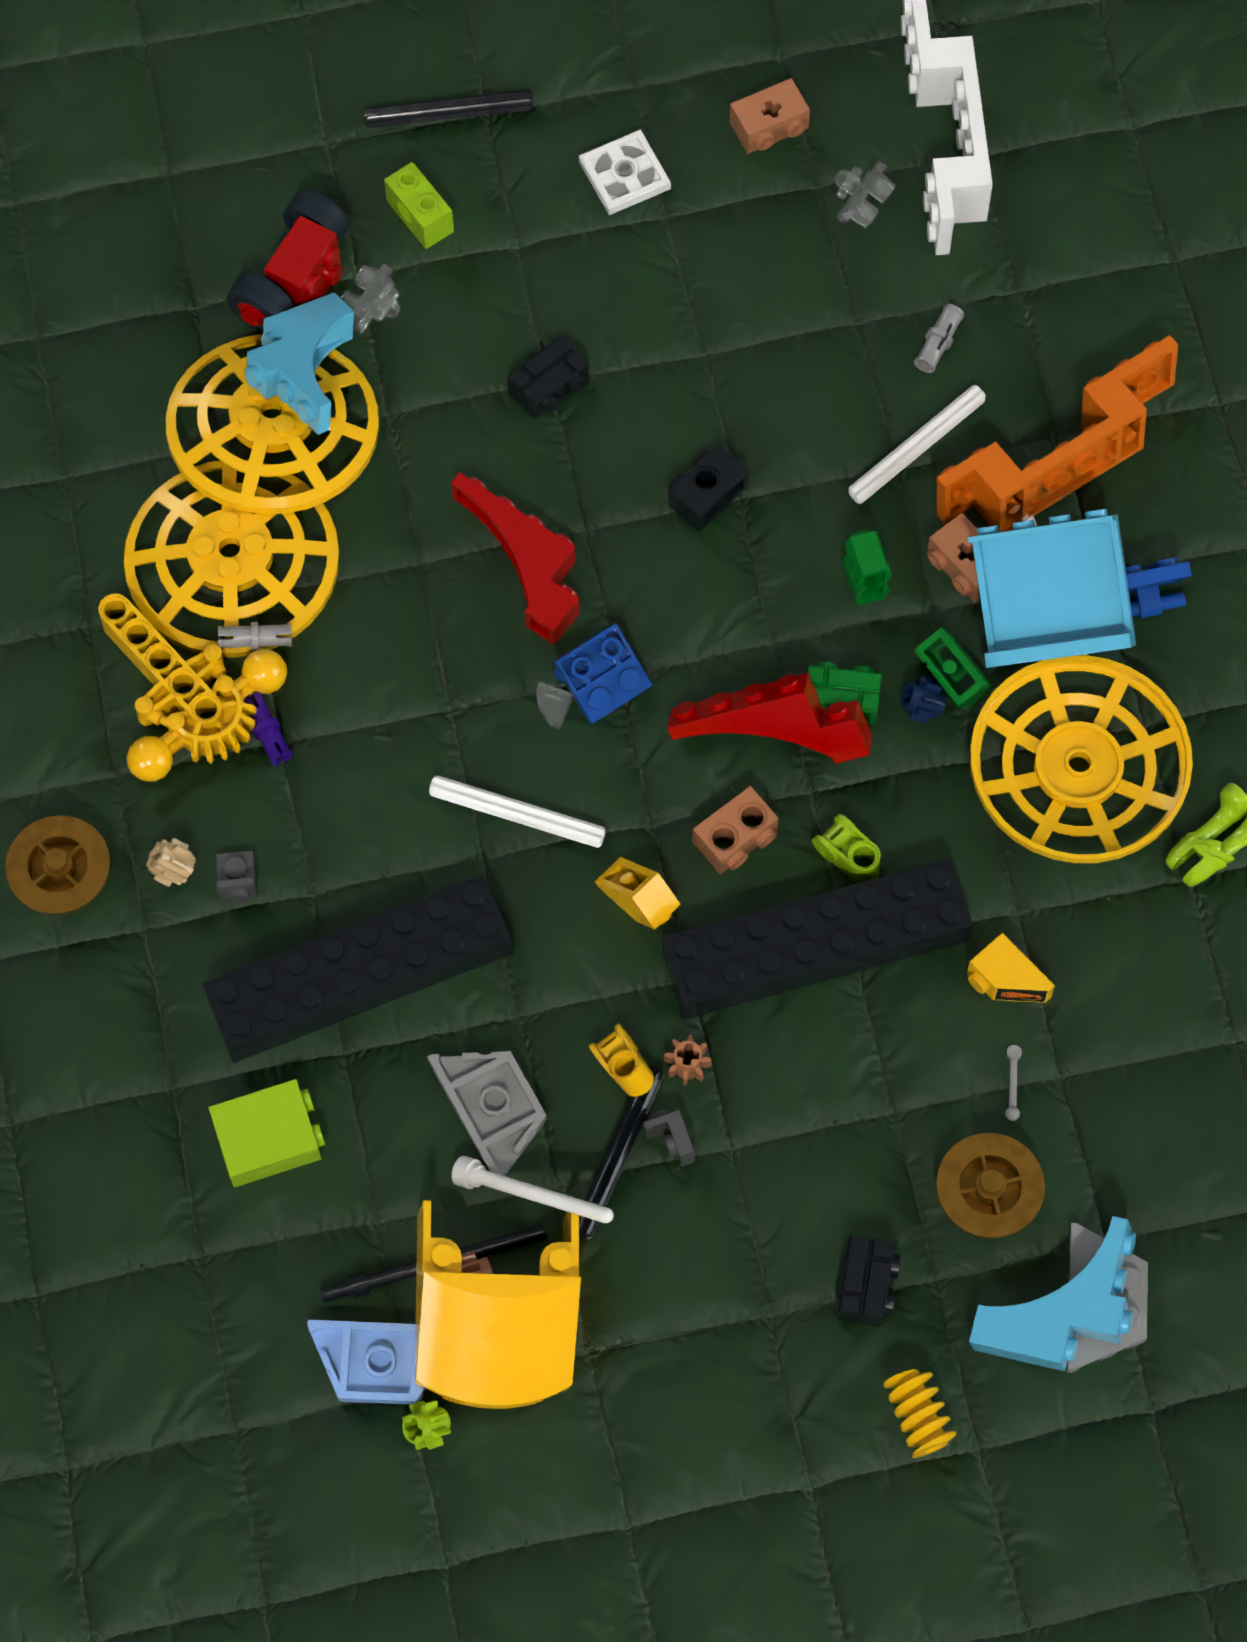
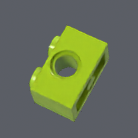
[384,162,454,249]

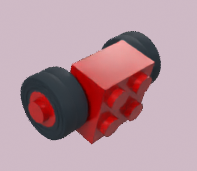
[226,189,350,332]

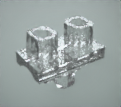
[835,160,896,228]
[341,264,401,333]

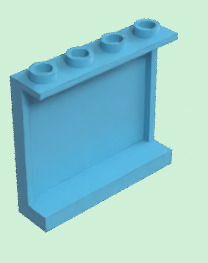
[967,509,1136,668]

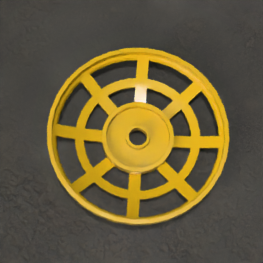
[166,334,379,515]
[124,460,340,658]
[970,655,1193,863]

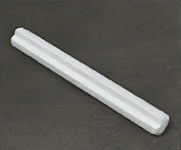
[848,385,986,504]
[429,775,606,848]

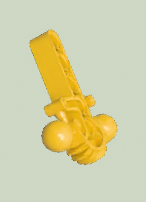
[98,593,287,782]

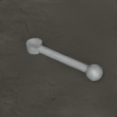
[1005,1045,1022,1121]

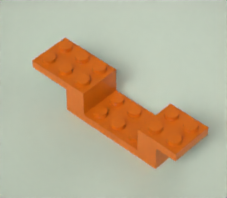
[937,335,1179,532]

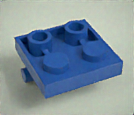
[1125,557,1192,619]
[552,623,653,724]

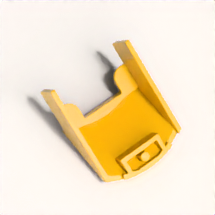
[415,1200,581,1409]

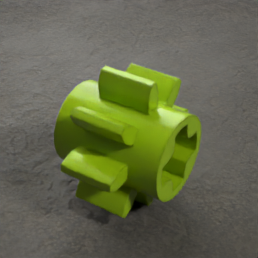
[402,1400,451,1450]

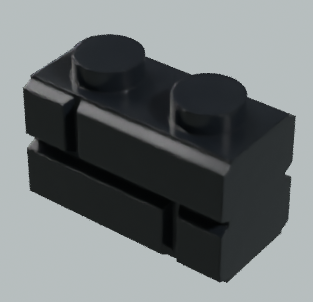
[507,336,589,419]
[836,1235,901,1326]

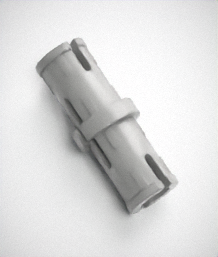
[914,304,964,373]
[218,622,292,651]

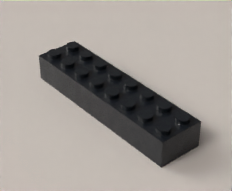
[662,858,973,1020]
[202,873,513,1064]

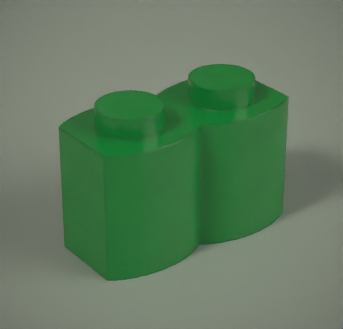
[842,530,892,606]

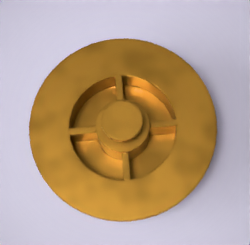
[5,815,110,914]
[936,1133,1045,1238]

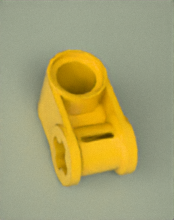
[589,1023,654,1097]

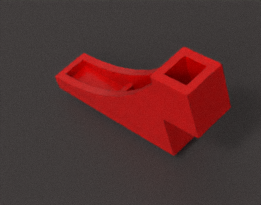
[451,472,580,646]
[667,673,873,764]

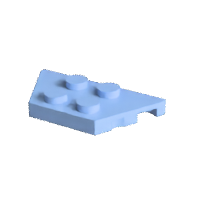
[307,1320,426,1405]

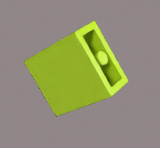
[208,1079,325,1188]

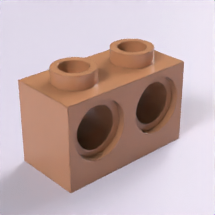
[692,786,779,874]

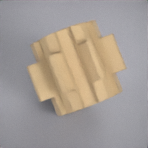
[146,838,196,887]

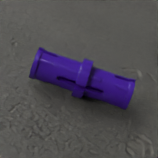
[243,692,293,766]

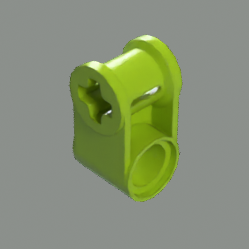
[812,814,881,884]

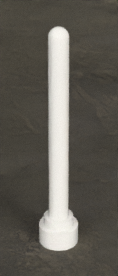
[452,1156,614,1223]

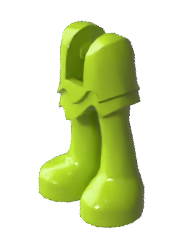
[1165,783,1247,887]

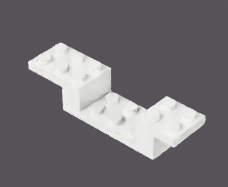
[900,0,993,255]

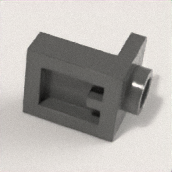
[216,851,257,904]
[643,1110,695,1167]

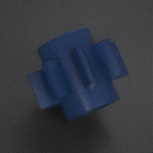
[901,675,946,724]

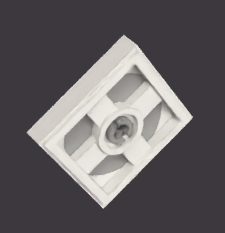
[579,129,671,215]

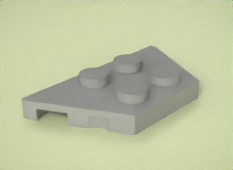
[427,1051,547,1176]
[1066,1223,1148,1373]

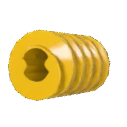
[883,1369,957,1458]

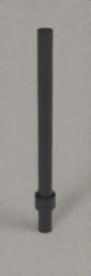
[320,1224,548,1303]

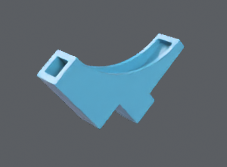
[245,292,354,435]
[969,1216,1136,1372]

